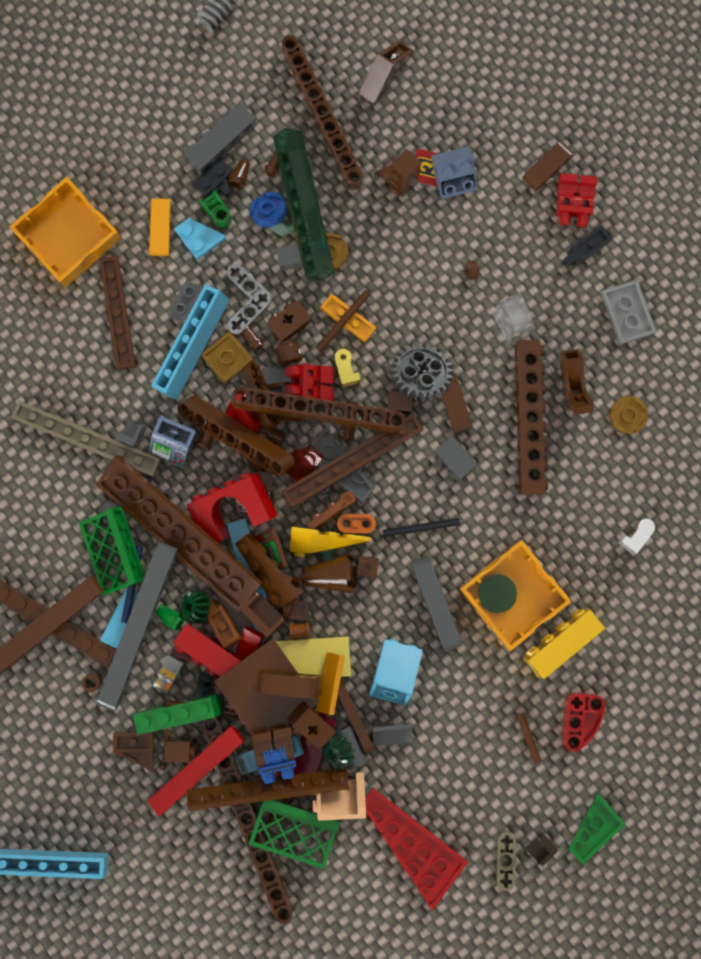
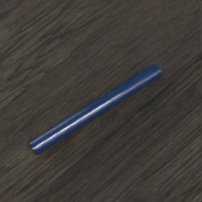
[121,545,143,624]

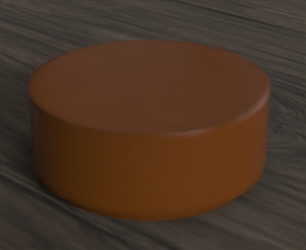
[466,260,479,280]

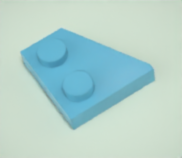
[174,218,226,260]

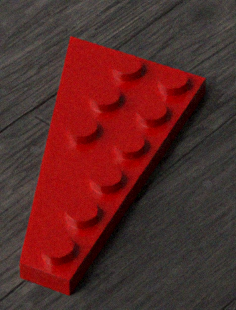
[365,787,468,911]

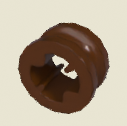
[82,674,101,692]

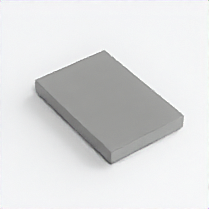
[600,280,657,346]

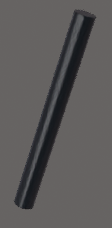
[383,518,460,537]

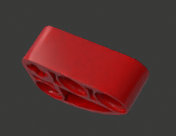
[562,692,606,752]

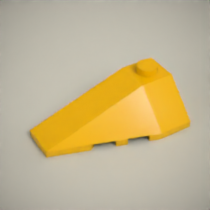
[290,527,370,557]

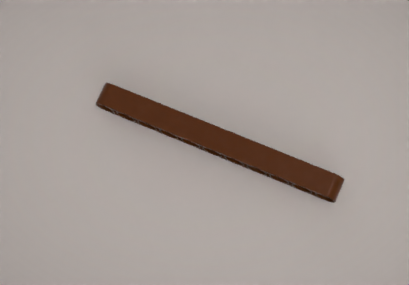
[201,716,293,924]

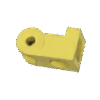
[335,349,361,388]

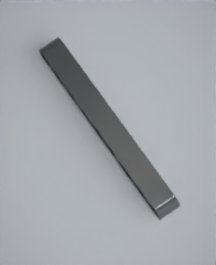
[96,542,178,712]

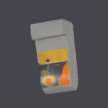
[153,654,186,694]

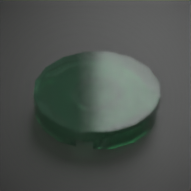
[478,574,517,613]

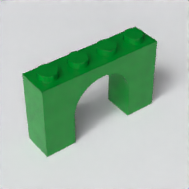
[133,693,226,735]

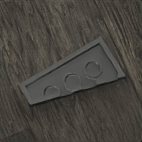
[302,426,375,504]

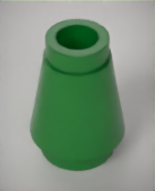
[155,604,185,631]

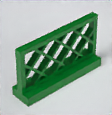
[79,507,145,596]
[248,800,341,869]

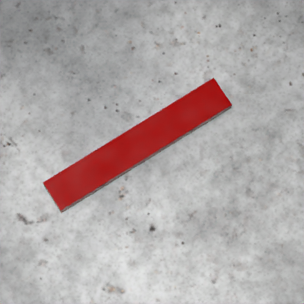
[147,725,246,816]

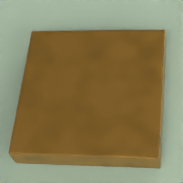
[200,331,254,384]

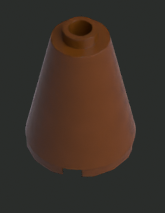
[302,554,357,593]

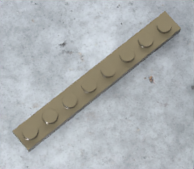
[11,400,161,477]

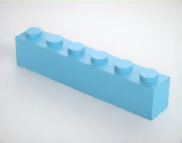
[151,285,230,401]
[0,848,109,879]

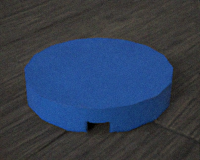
[250,192,288,227]

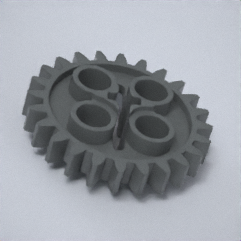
[390,343,454,401]

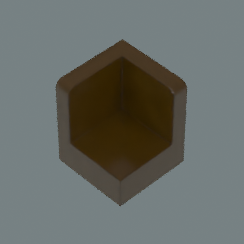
[526,832,559,867]

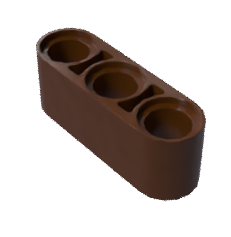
[522,140,574,192]

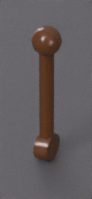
[159,729,172,771]

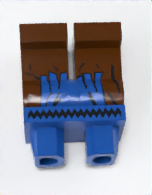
[249,723,296,784]

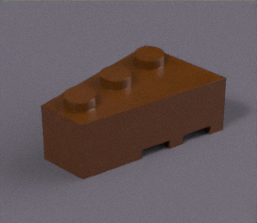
[376,149,421,198]

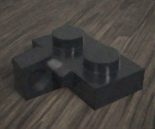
[192,158,232,198]

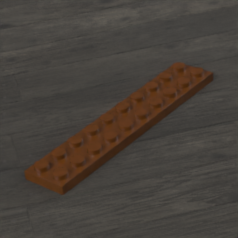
[96,455,263,613]

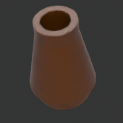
[228,159,250,189]

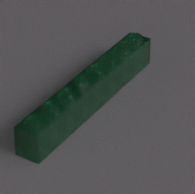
[273,128,335,281]

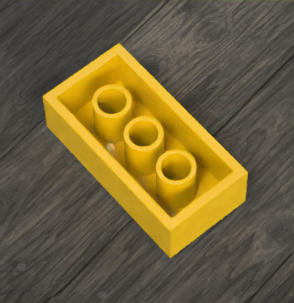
[523,609,606,679]

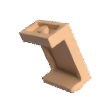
[313,772,366,821]

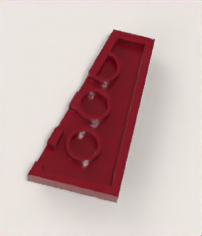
[274,712,338,800]

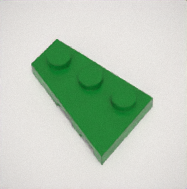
[568,793,626,865]

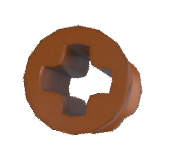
[289,621,310,640]

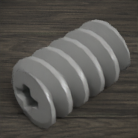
[197,0,237,33]

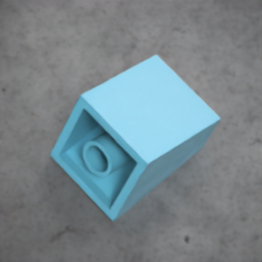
[368,639,423,706]

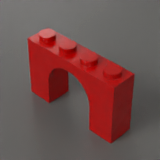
[186,472,278,542]

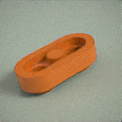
[337,514,376,534]

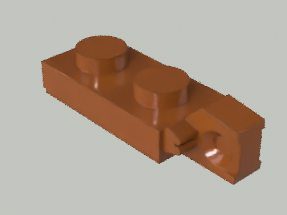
[307,491,357,530]
[208,597,242,649]

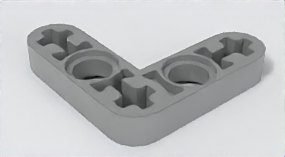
[227,264,272,336]

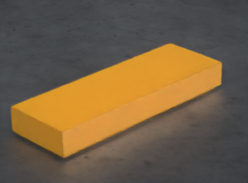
[149,199,171,256]
[320,293,377,343]
[316,652,345,715]

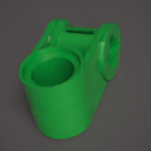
[199,190,232,229]

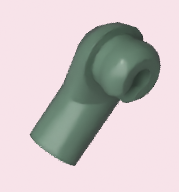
[270,222,298,236]

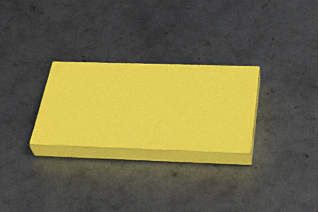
[275,637,351,677]

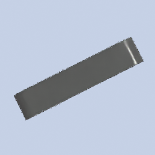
[410,556,462,652]

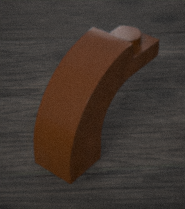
[560,349,593,415]

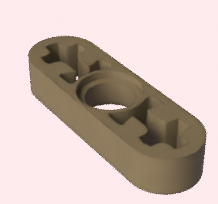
[496,830,516,891]

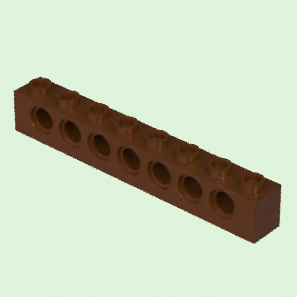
[515,340,548,495]

